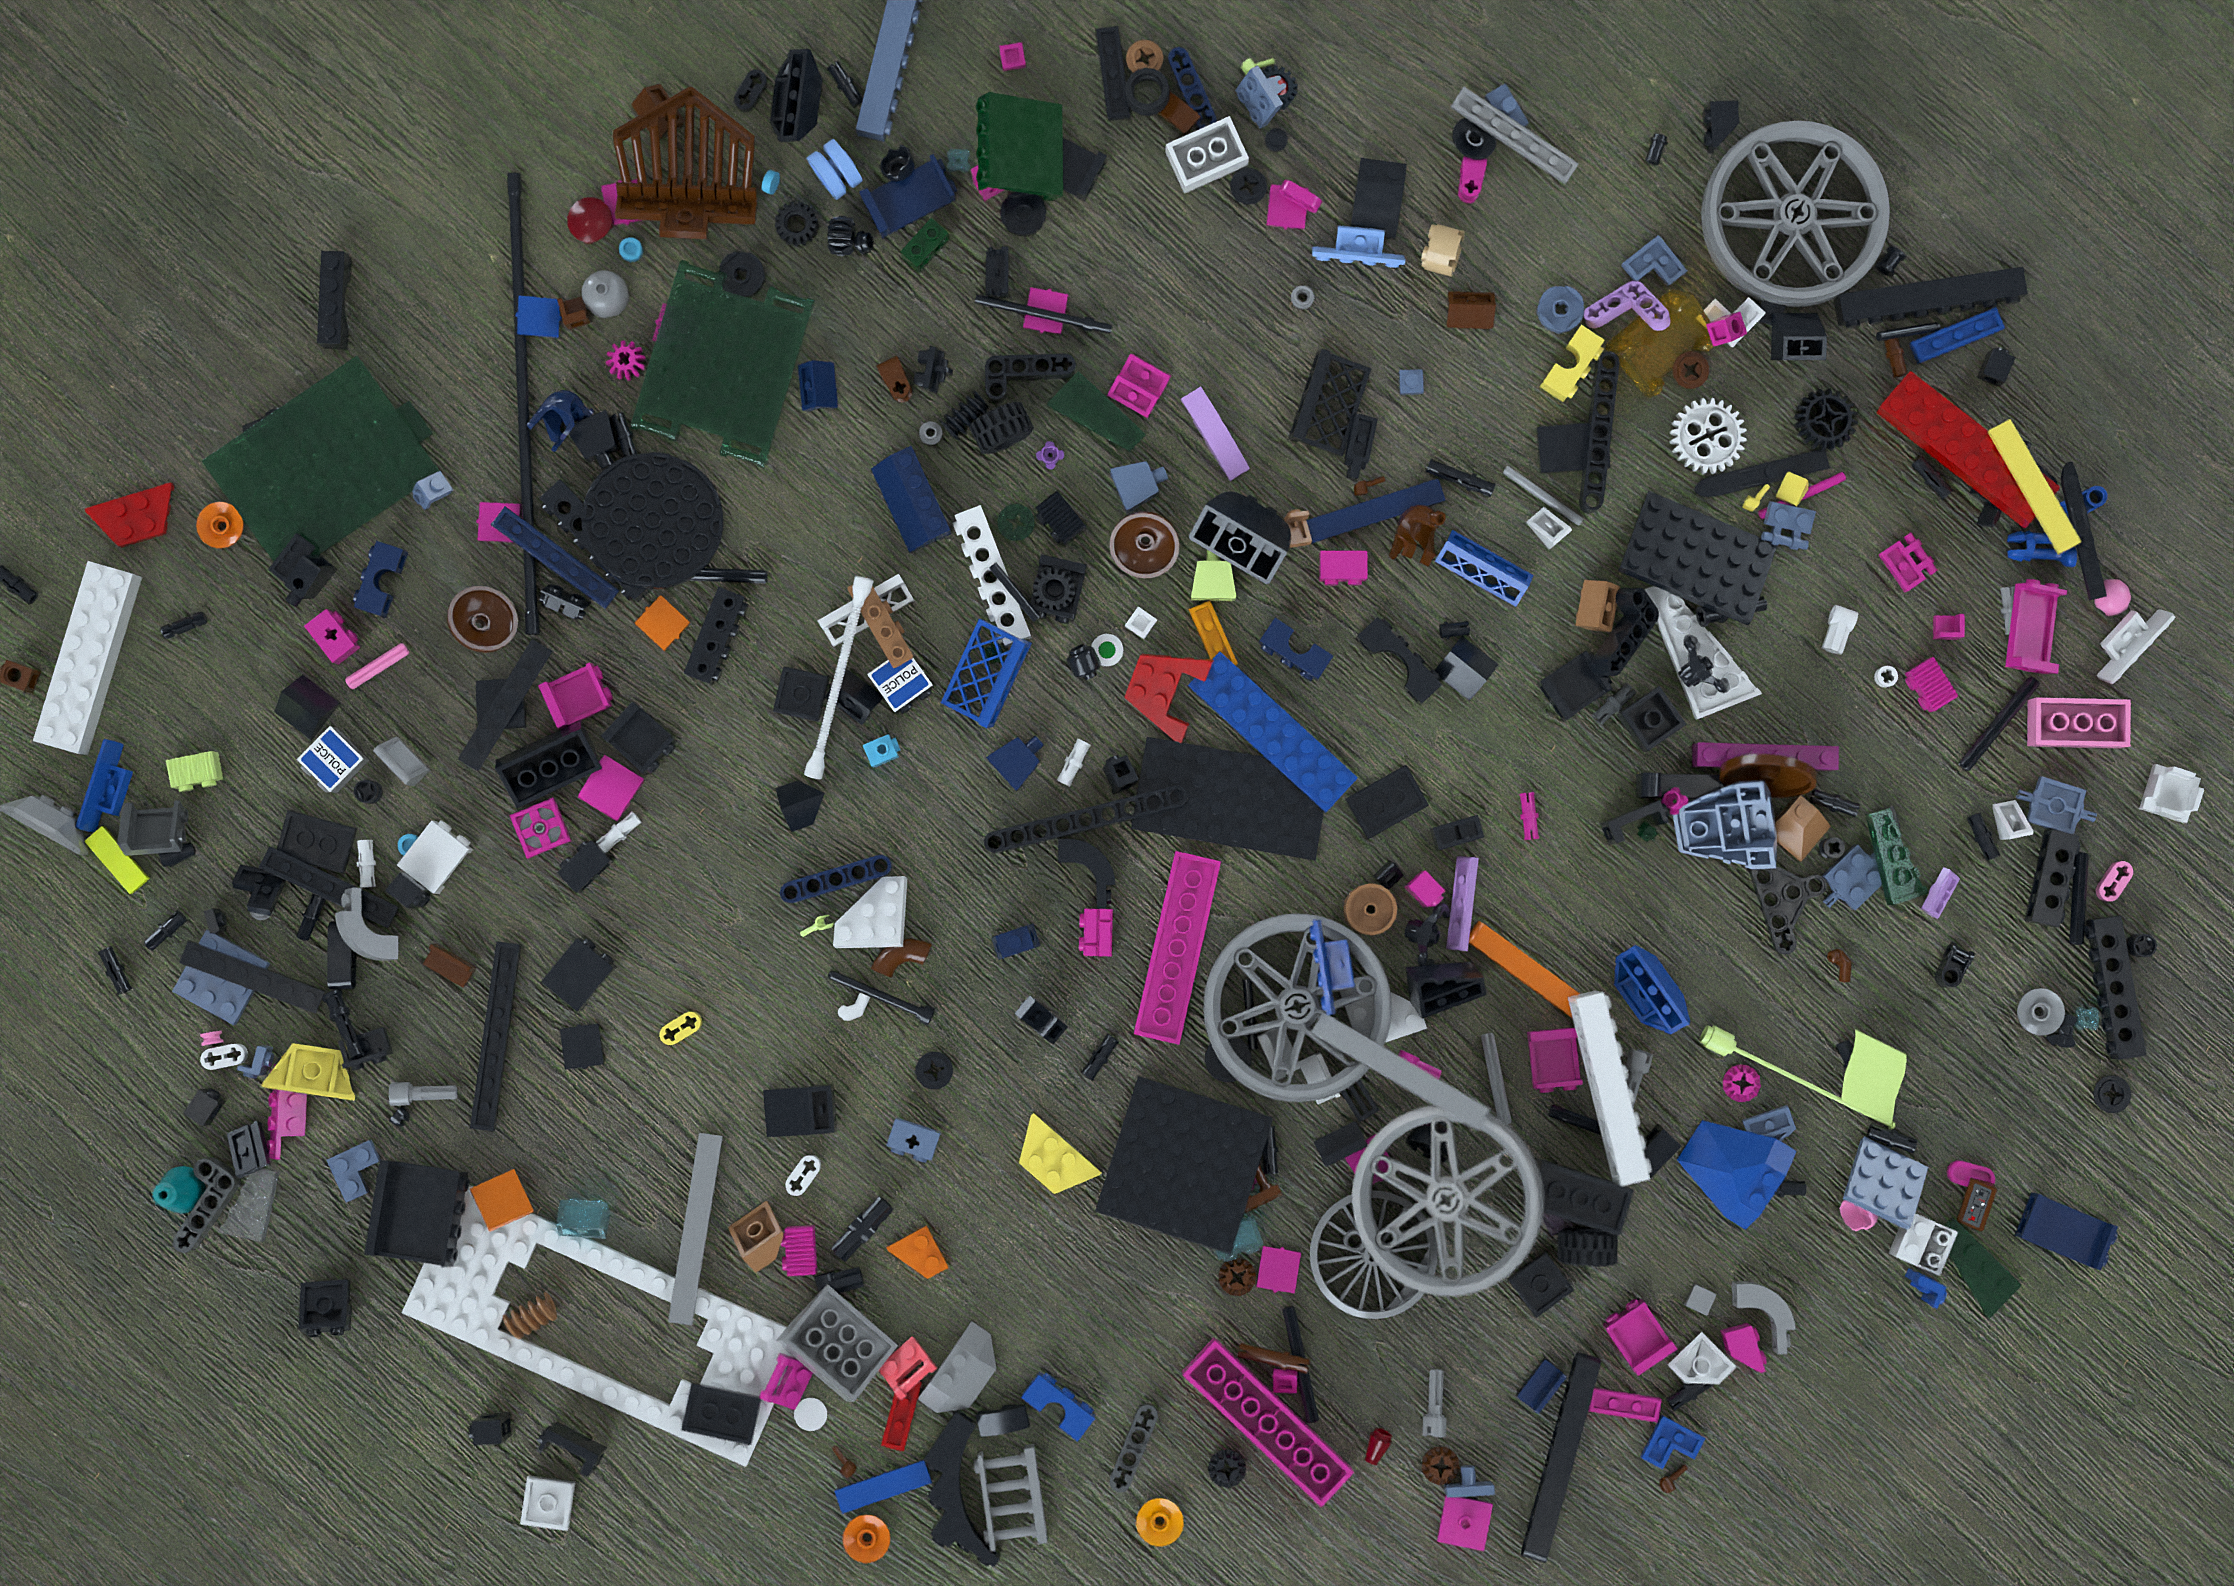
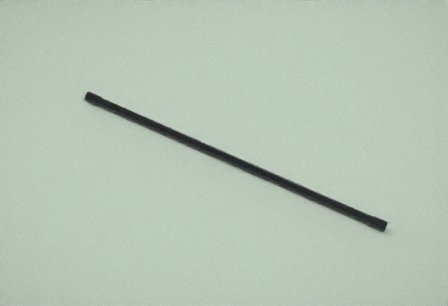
[507,172,540,635]

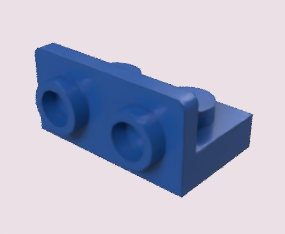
[1905,1268,1947,1309]

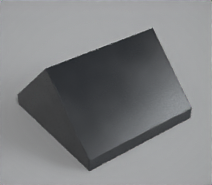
[1434,636,1499,701]
[274,675,340,740]

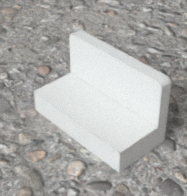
[1257,1028,1301,1080]
[1298,1052,1340,1105]

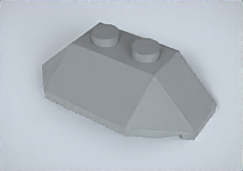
[0,795,89,855]
[918,1321,996,1413]

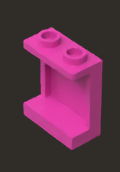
[538,662,613,729]
[1527,1027,1583,1093]
[1602,1299,1677,1376]

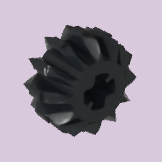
[827,216,856,256]

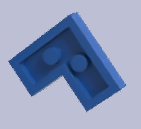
[1640,1415,1706,1469]

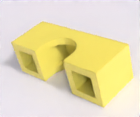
[1540,325,1604,402]

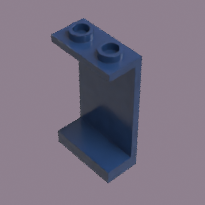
[859,154,957,238]
[2014,1192,2118,1271]

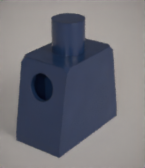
[986,736,1044,791]
[991,924,1041,960]

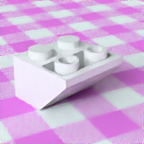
[1888,1214,1958,1276]

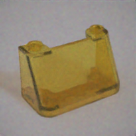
[1605,290,1714,398]

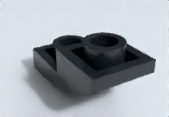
[976,1404,1030,1437]

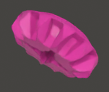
[1723,1064,1761,1102]

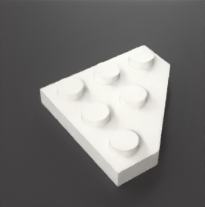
[833,876,907,948]
[1340,976,1427,1042]

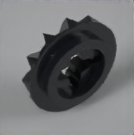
[1230,168,1267,205]
[915,1052,953,1089]
[2092,1075,2131,1113]
[1208,1449,1246,1488]

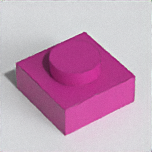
[999,42,1026,71]
[1273,1369,1297,1393]

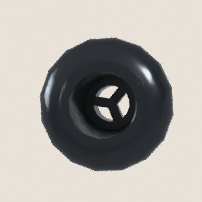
[1067,644,1101,680]

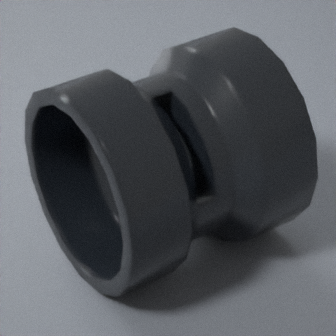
[354,780,383,804]
[2126,934,2157,957]

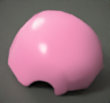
[2095,579,2131,616]
[1840,1200,1878,1231]

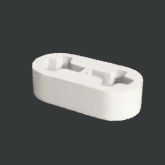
[201,1044,248,1070]
[785,1155,821,1196]

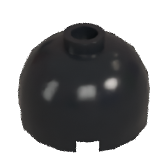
[1405,1120,1449,1163]

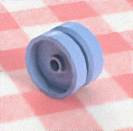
[806,139,863,200]

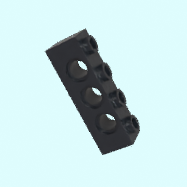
[2024,829,2080,927]

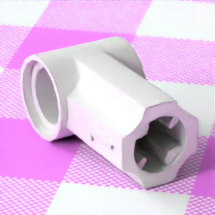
[1822,605,1858,655]

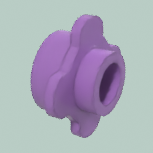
[1036,441,1064,469]

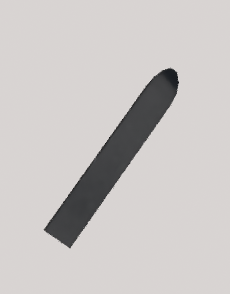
[1694,450,1830,497]
[2061,462,2107,601]

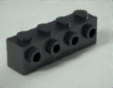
[684,587,749,686]

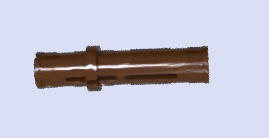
[1238,1343,1310,1374]

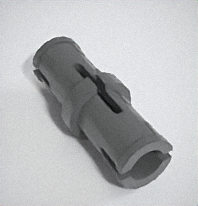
[1592,683,1636,725]

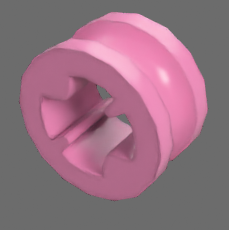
[200,1030,223,1046]

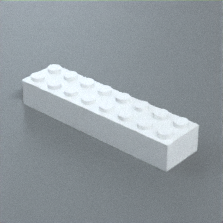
[33,561,142,755]
[1567,991,1651,1186]

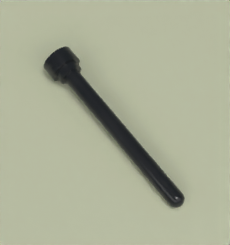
[828,971,935,1026]

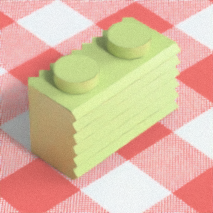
[166,751,223,792]

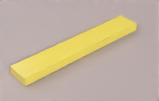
[1988,419,2081,555]

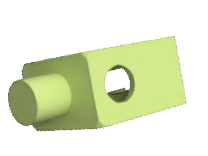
[1191,550,1236,601]

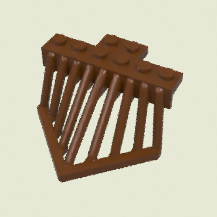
[613,87,758,239]

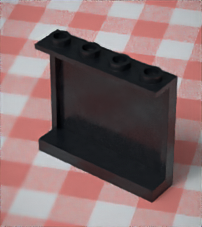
[364,1160,469,1268]

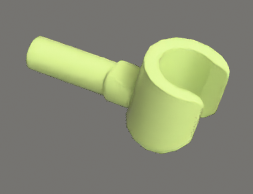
[1241,58,1275,75]
[800,914,833,937]

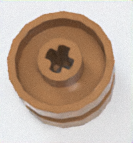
[1343,883,1397,935]

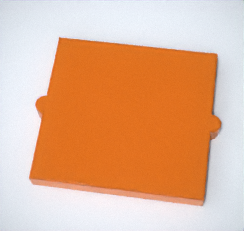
[635,595,690,651]

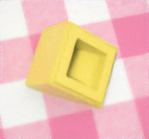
[1776,472,1808,507]

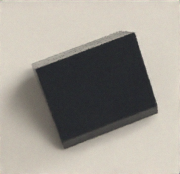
[1373,860,1404,890]

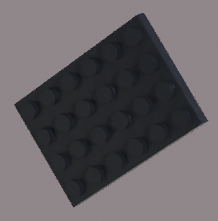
[1618,491,1777,625]

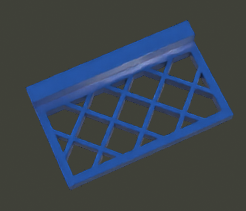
[941,619,1032,728]

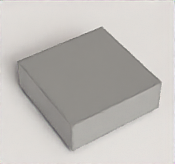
[1684,1284,1717,1316]

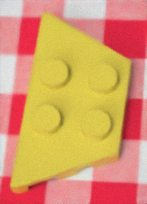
[261,1043,355,1101]
[1019,1113,1102,1194]

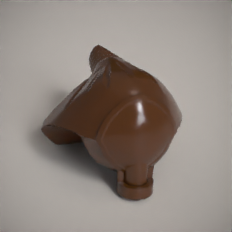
[1389,505,1446,567]

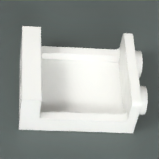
[397,820,473,894]

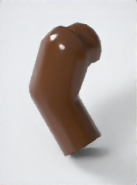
[1827,949,1852,982]

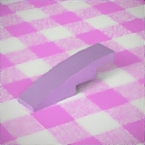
[1181,386,1250,481]

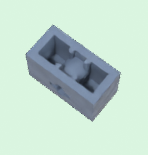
[886,1117,941,1163]

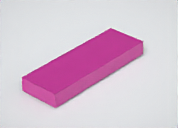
[1588,1387,1662,1423]

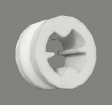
[1874,666,1898,688]

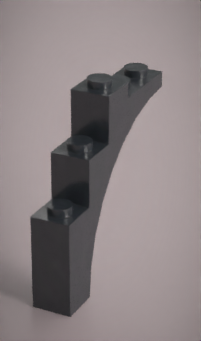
[924,1410,1000,1567]

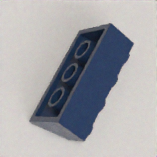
[871,446,952,553]

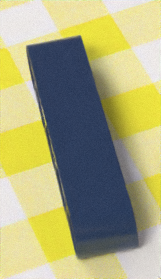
[780,855,893,903]

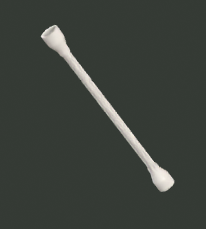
[804,576,873,779]

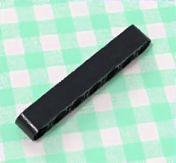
[1579,351,1620,514]

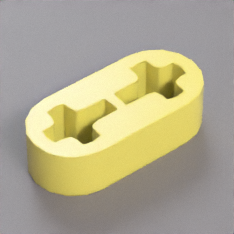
[659,1012,702,1045]

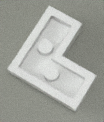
[1699,297,1765,348]

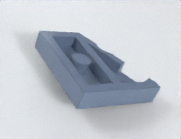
[1742,1105,1796,1141]

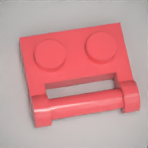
[879,1337,937,1400]

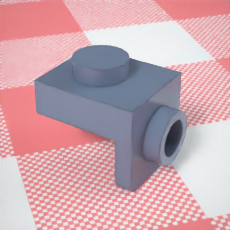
[412,471,453,510]
[237,1045,274,1078]

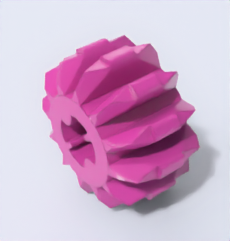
[606,341,646,381]

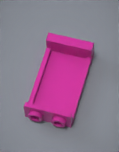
[2005,579,2067,674]

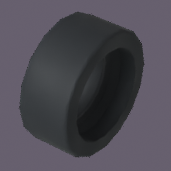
[1125,68,1170,116]

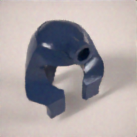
[527,390,595,452]

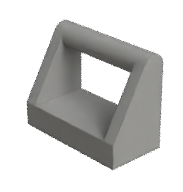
[373,737,431,787]

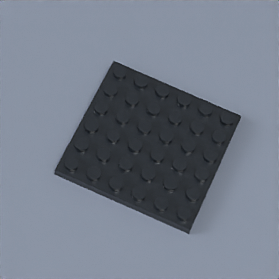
[1095,1076,1273,1255]

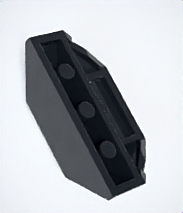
[770,48,822,142]

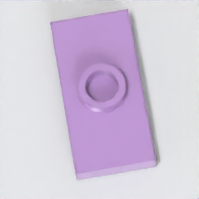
[1921,867,1960,919]

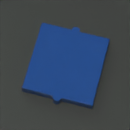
[515,296,562,338]

